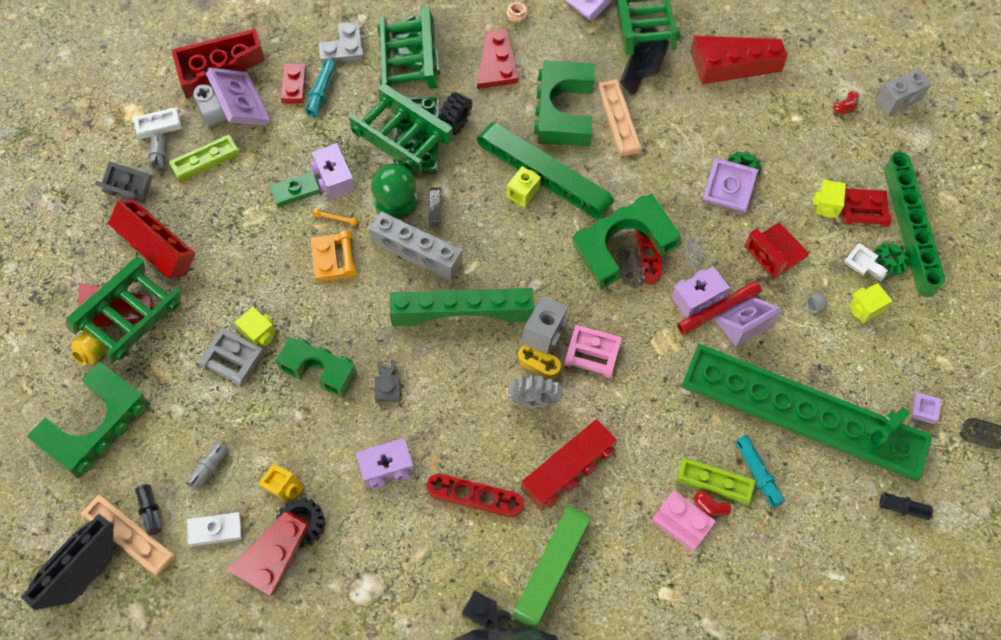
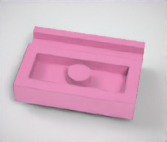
[651,491,716,552]

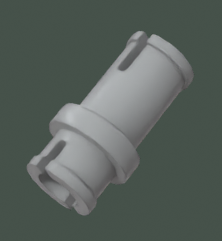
[148,134,166,169]

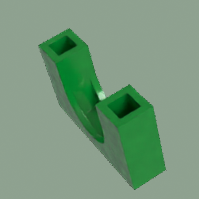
[534,60,595,147]
[572,193,681,289]
[27,362,149,479]

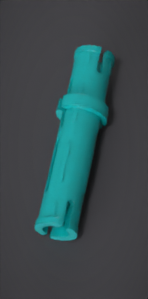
[304,59,337,118]
[734,435,786,508]

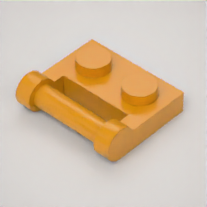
[310,231,357,282]

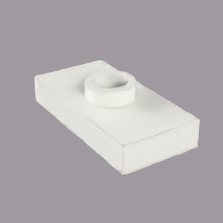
[133,107,182,139]
[187,512,242,547]

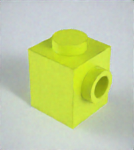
[506,166,541,208]
[813,180,846,218]
[849,283,892,324]
[235,307,276,347]

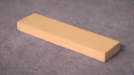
[597,79,642,157]
[81,495,176,578]

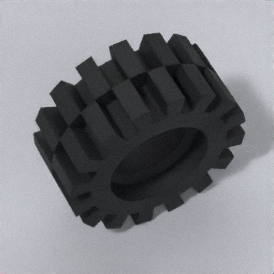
[438,92,473,135]
[276,497,325,548]

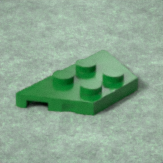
[392,6,440,75]

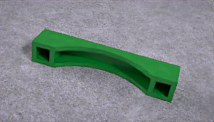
[390,288,534,326]

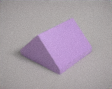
[715,297,781,348]

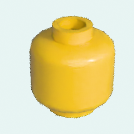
[71,330,109,365]

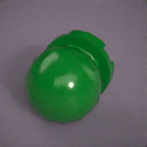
[371,163,418,218]

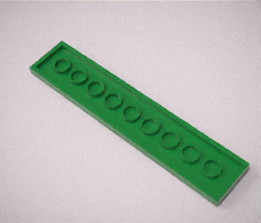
[681,343,933,482]

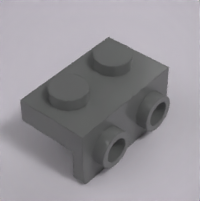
[95,161,153,201]

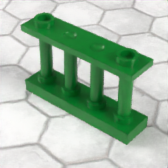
[615,0,680,55]
[377,6,438,89]
[349,83,453,176]
[66,256,181,365]

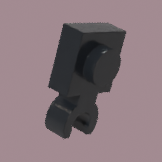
[461,590,512,629]

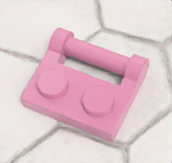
[564,325,622,379]

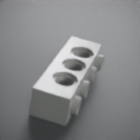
[369,212,462,281]

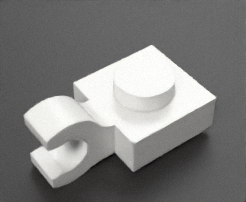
[844,243,888,282]

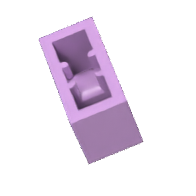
[310,143,355,199]
[671,266,730,318]
[356,438,414,489]

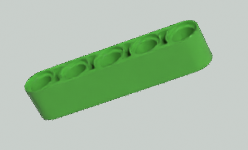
[511,505,592,629]

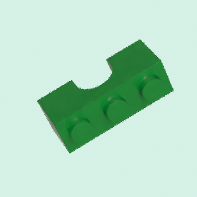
[275,336,357,398]

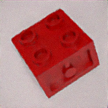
[744,222,809,279]

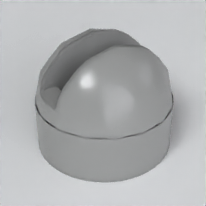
[806,294,827,314]

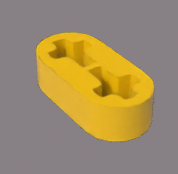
[518,345,561,379]

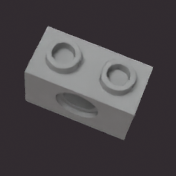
[876,69,931,116]
[521,296,569,354]

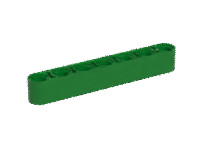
[477,122,614,219]
[884,151,945,297]

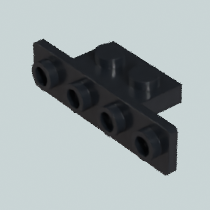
[620,27,670,95]

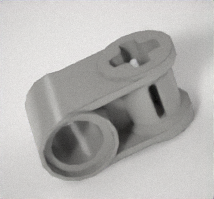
[193,85,228,129]

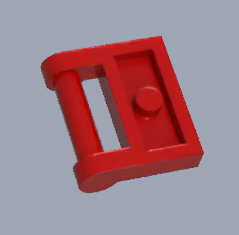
[841,188,891,227]

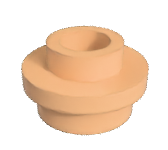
[507,2,527,22]

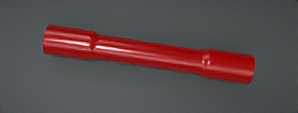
[677,280,762,335]

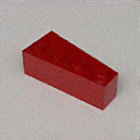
[171,28,265,99]
[690,35,788,85]

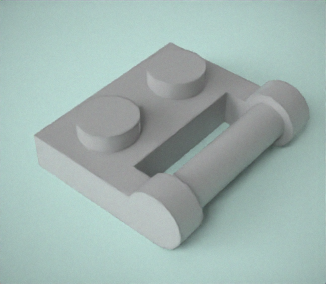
[199,328,264,387]

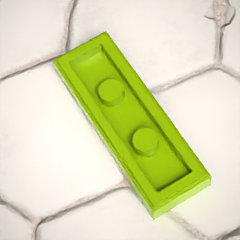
[169,134,240,182]
[675,457,756,506]

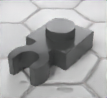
[374,360,400,403]

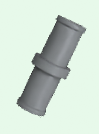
[185,441,229,491]

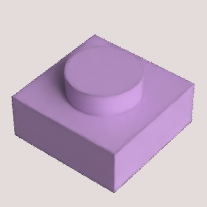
[911,393,941,424]

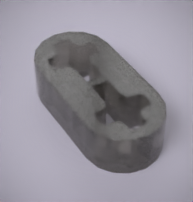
[428,187,442,227]
[618,245,645,288]
[959,418,1001,450]

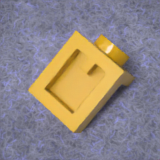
[258,464,305,503]

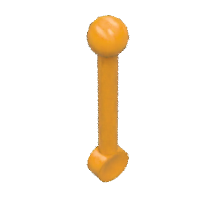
[312,208,358,226]

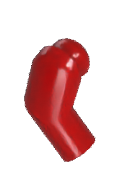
[833,91,859,114]
[693,491,731,516]

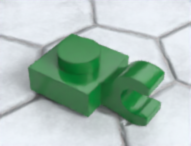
[866,407,911,447]

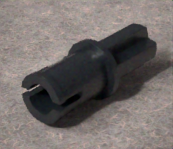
[135,484,162,535]
[879,492,933,520]

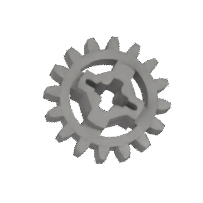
[508,375,562,409]

